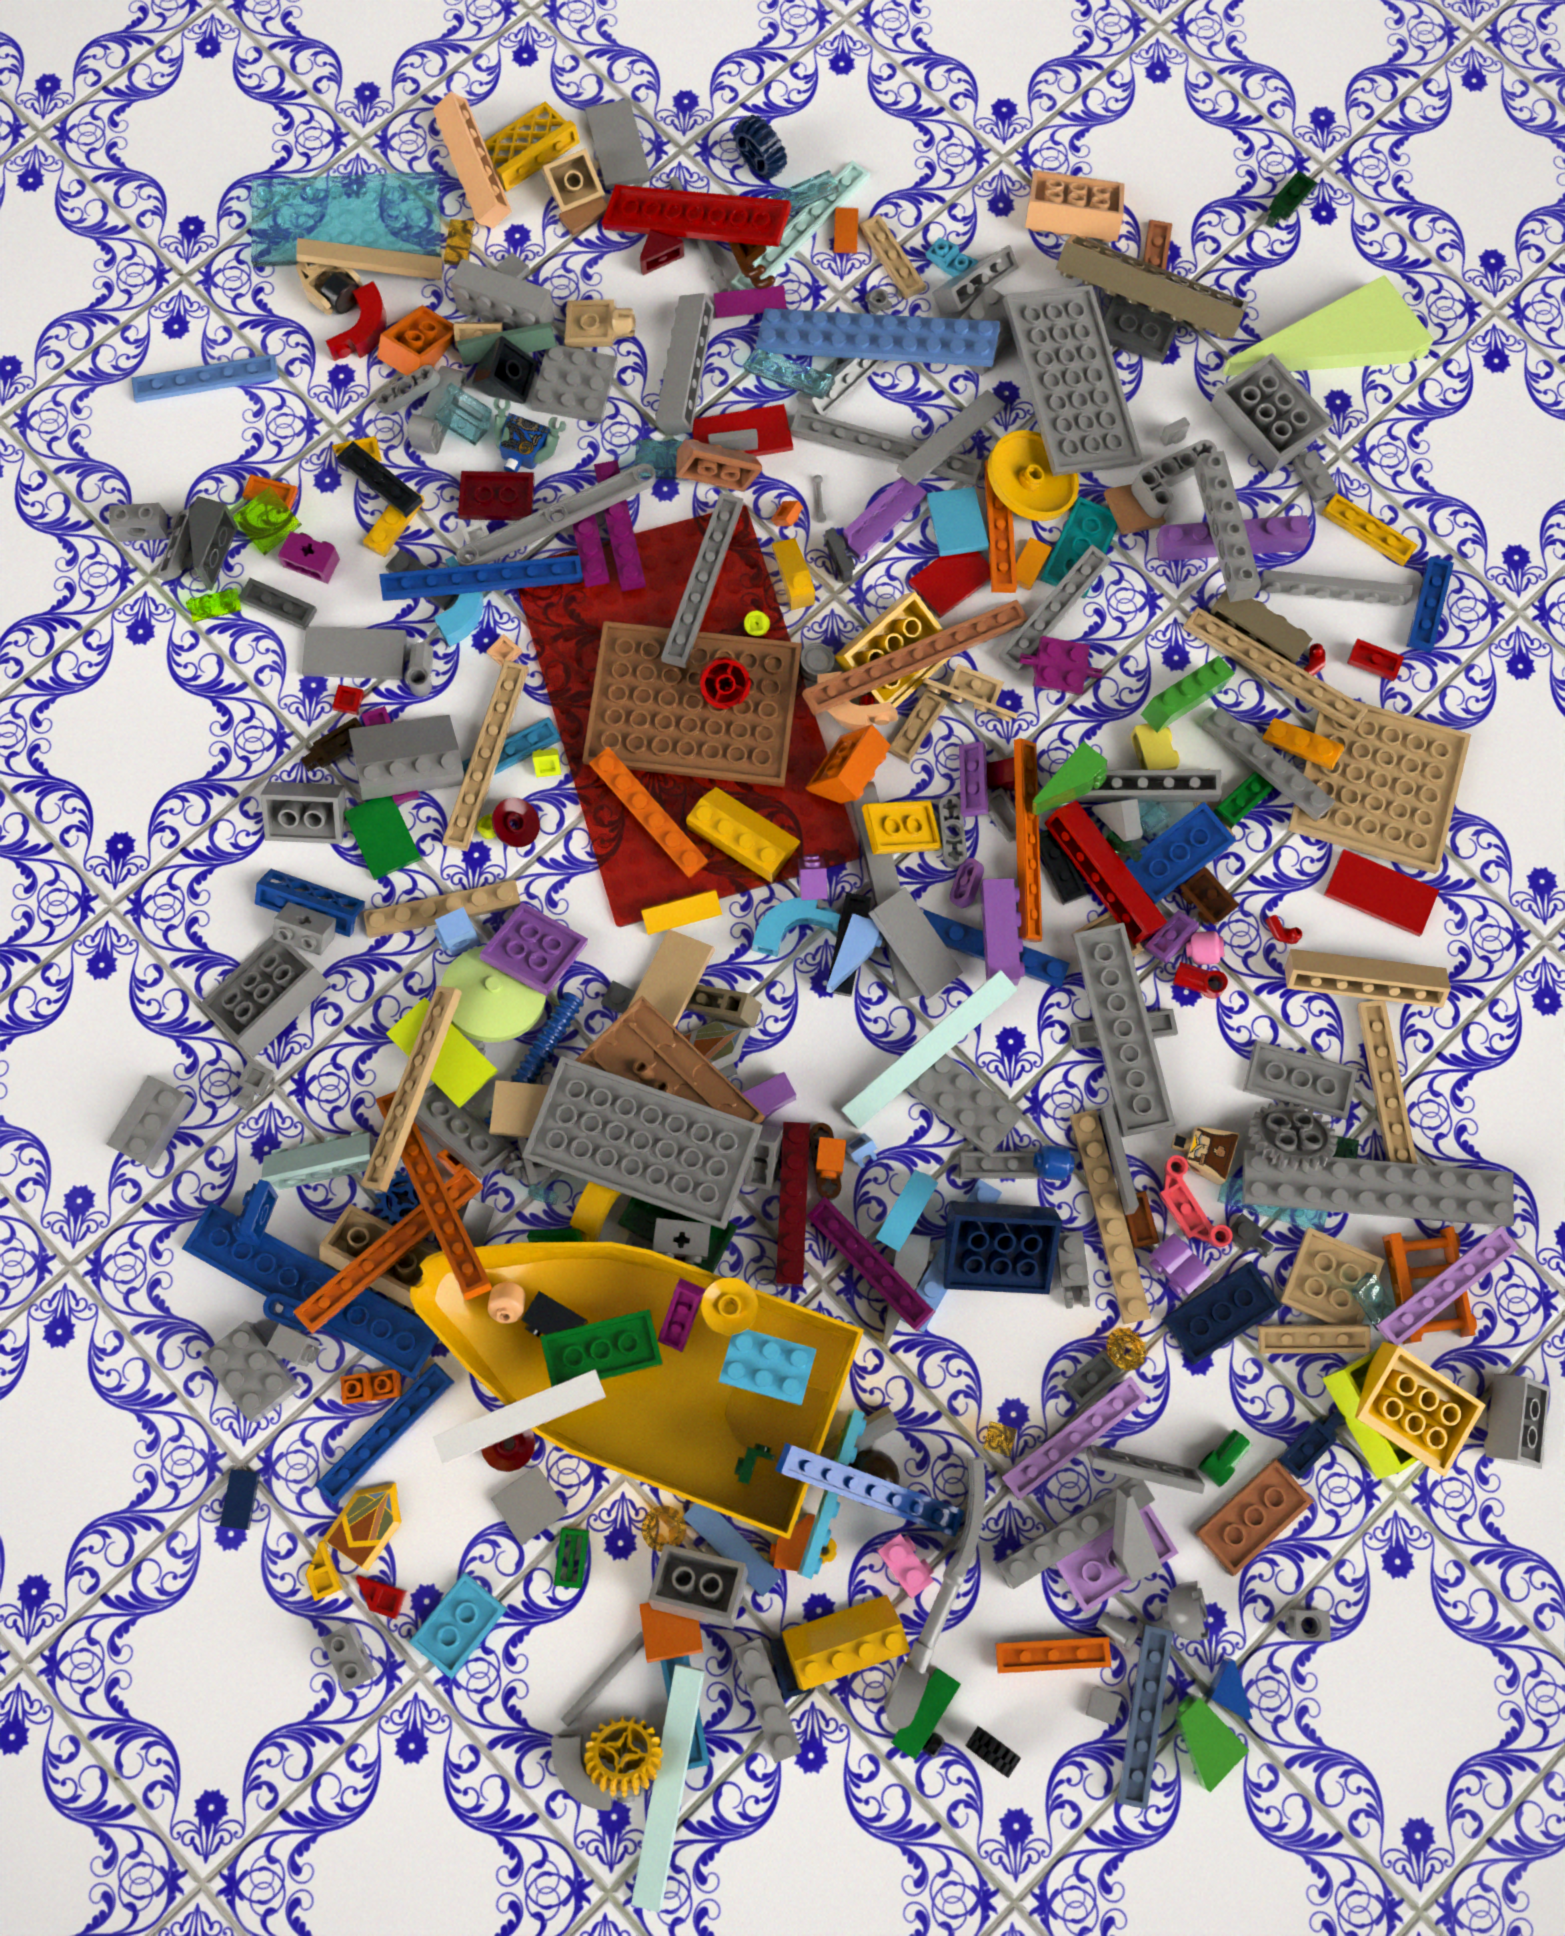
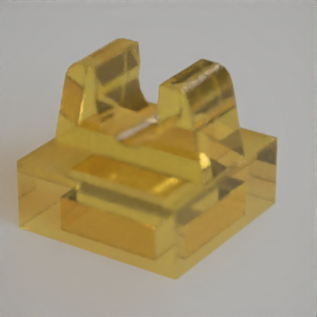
[982,1421,1017,1457]

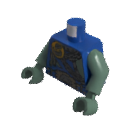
[493,397,566,472]

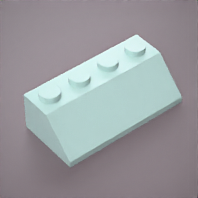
[261,1130,376,1191]

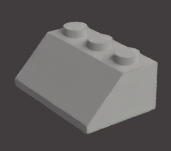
[260,781,346,844]
[106,1075,195,1170]
[1484,1374,1550,1469]

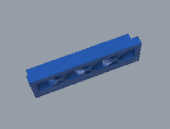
[254,869,365,937]

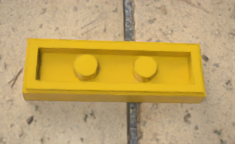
[641,889,722,935]

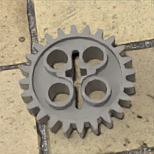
[1248,1102,1338,1172]

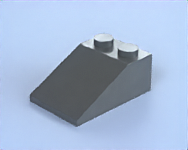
[188,496,238,591]

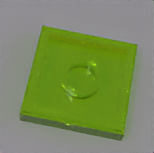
[233,486,302,556]

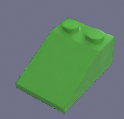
[1032,741,1108,816]

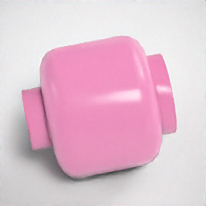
[1186,931,1225,965]

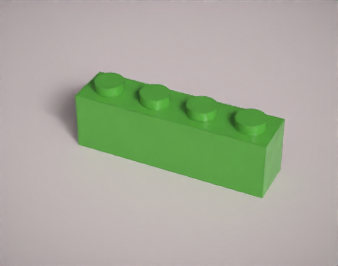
[1140,655,1235,733]

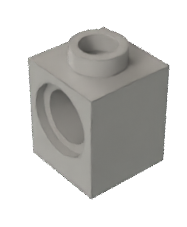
[1285,1609,1331,1641]

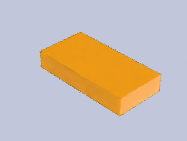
[1016,537,1052,590]

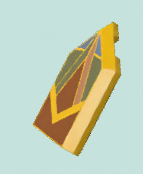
[323,1483,402,1571]

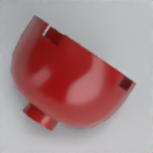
[699,656,751,709]

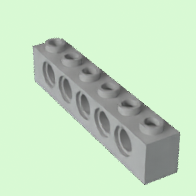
[1194,450,1261,602]

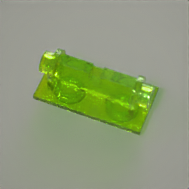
[186,588,242,623]

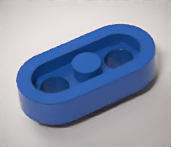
[263,1293,308,1331]

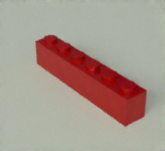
[1044,800,1167,945]

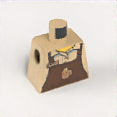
[1171,1127,1239,1185]

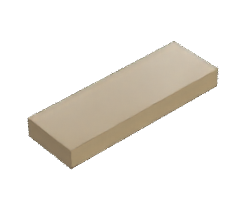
[887,689,948,764]

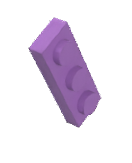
[959,741,989,818]

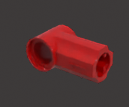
[1173,962,1228,999]

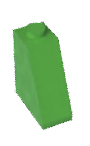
[1174,1694,1250,1793]

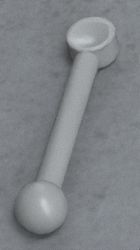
[813,475,826,523]

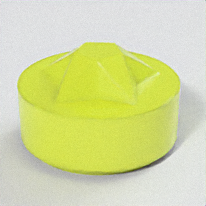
[744,611,770,636]
[477,814,496,839]

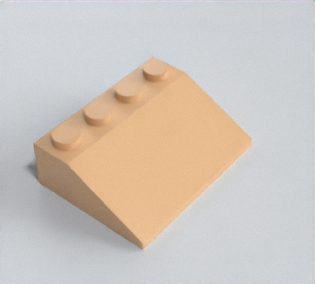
[1025,170,1125,242]

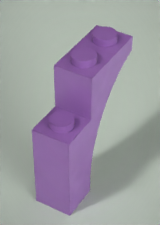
[741,1072,796,1187]

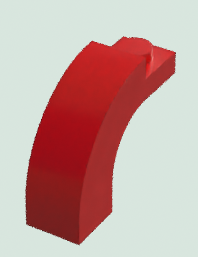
[326,281,387,361]

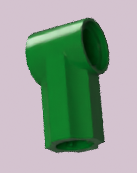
[1198,1429,1253,1488]

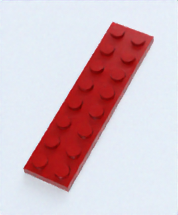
[602,184,792,247]

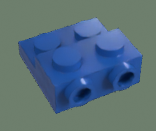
[232,1179,279,1247]

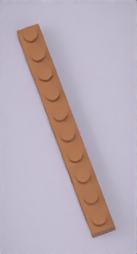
[802,599,1028,715]

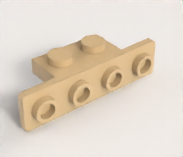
[923,664,1018,722]

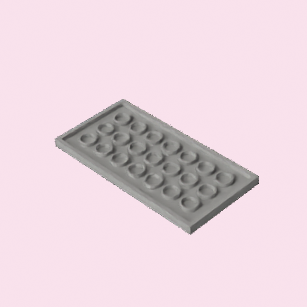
[1003,285,1143,476]
[522,1056,763,1230]

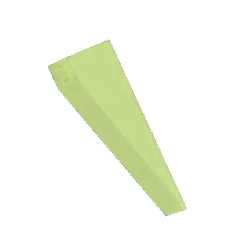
[1223,275,1434,376]

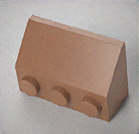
[676,439,762,492]

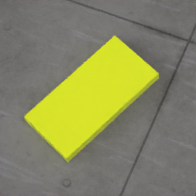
[386,997,498,1109]

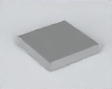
[491,1466,569,1546]

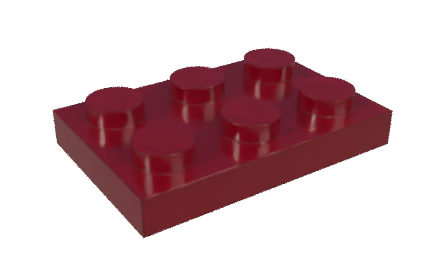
[458,471,535,521]

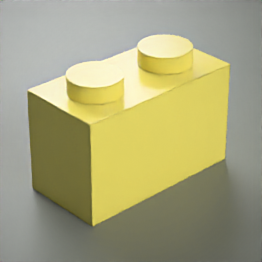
[1130,723,1180,770]

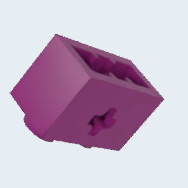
[278,531,340,584]

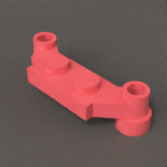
[1159,1155,1233,1248]

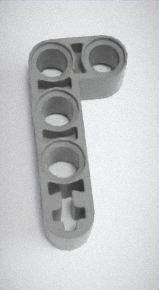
[407,365,467,455]
[1131,439,1217,519]

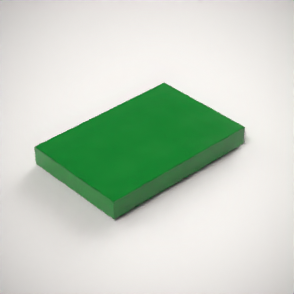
[344,796,422,880]

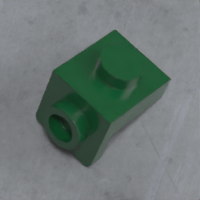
[734,1443,776,1485]

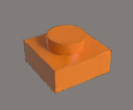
[771,501,803,526]

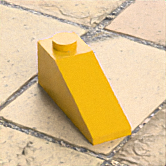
[772,538,815,610]

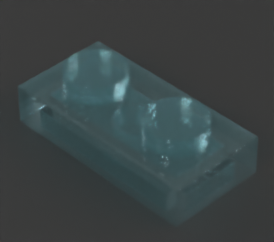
[1351,1273,1396,1331]

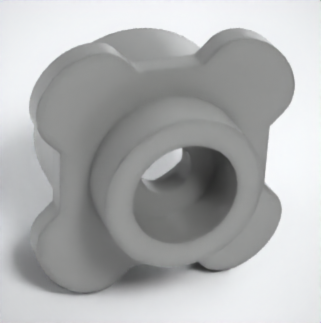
[865,288,892,314]

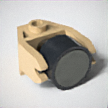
[295,262,363,316]

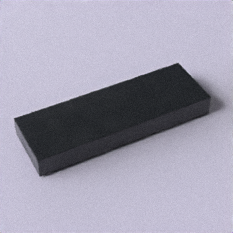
[1039,829,1088,905]

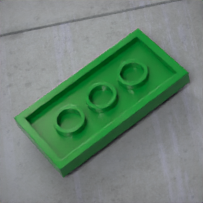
[540,1309,663,1387]

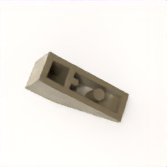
[685,985,762,1028]

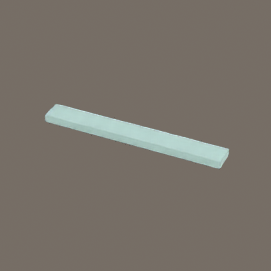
[731,160,870,291]
[841,970,1018,1129]
[631,1664,705,1913]

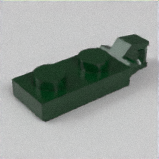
[1265,170,1317,229]

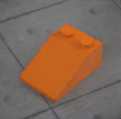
[377,305,455,376]

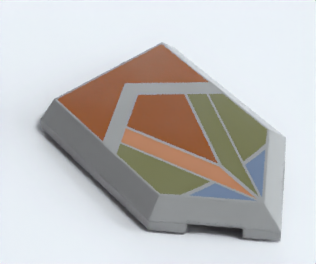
[682,1019,751,1070]

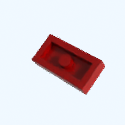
[1347,638,1404,681]

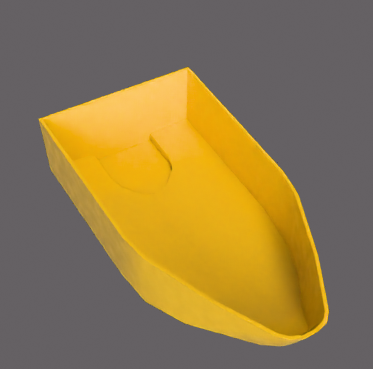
[410,1242,864,1539]

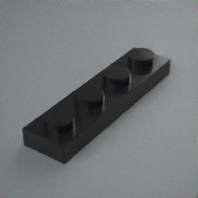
[336,441,423,518]
[826,892,871,997]

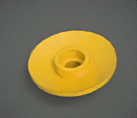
[701,1277,758,1335]

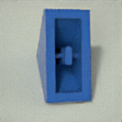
[1205,1658,1253,1720]

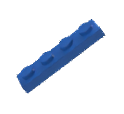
[1406,556,1454,653]

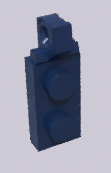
[1277,1411,1345,1479]

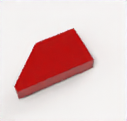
[356,1574,407,1619]

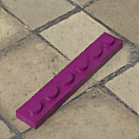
[594,460,646,591]
[806,1197,936,1331]

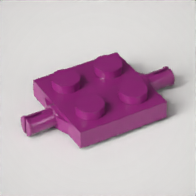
[1019,636,1103,695]

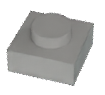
[1160,417,1190,447]

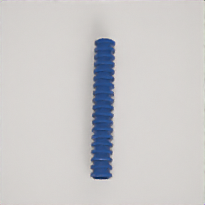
[484,992,584,1125]

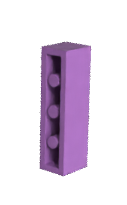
[980,878,1025,986]

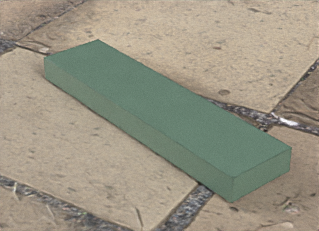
[457,322,557,366]

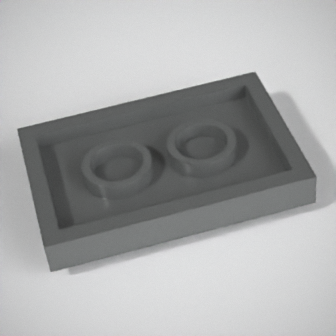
[1103,296,1180,363]

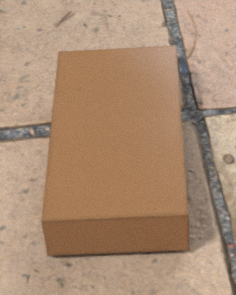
[559,197,608,236]

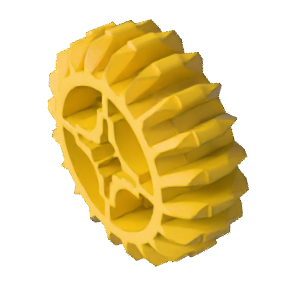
[584,1715,663,1798]

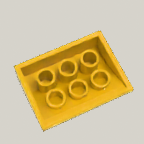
[834,592,952,708]
[1355,1342,1486,1477]

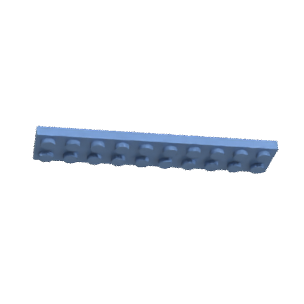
[756,308,1000,367]

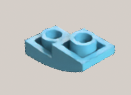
[926,237,979,277]

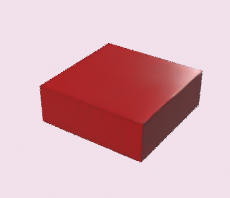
[332,684,364,715]

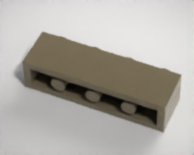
[1209,589,1313,665]

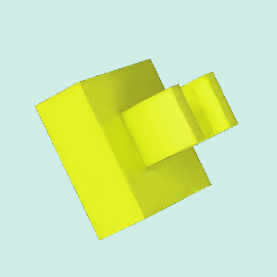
[532,747,561,778]

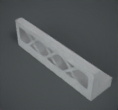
[796,357,885,416]

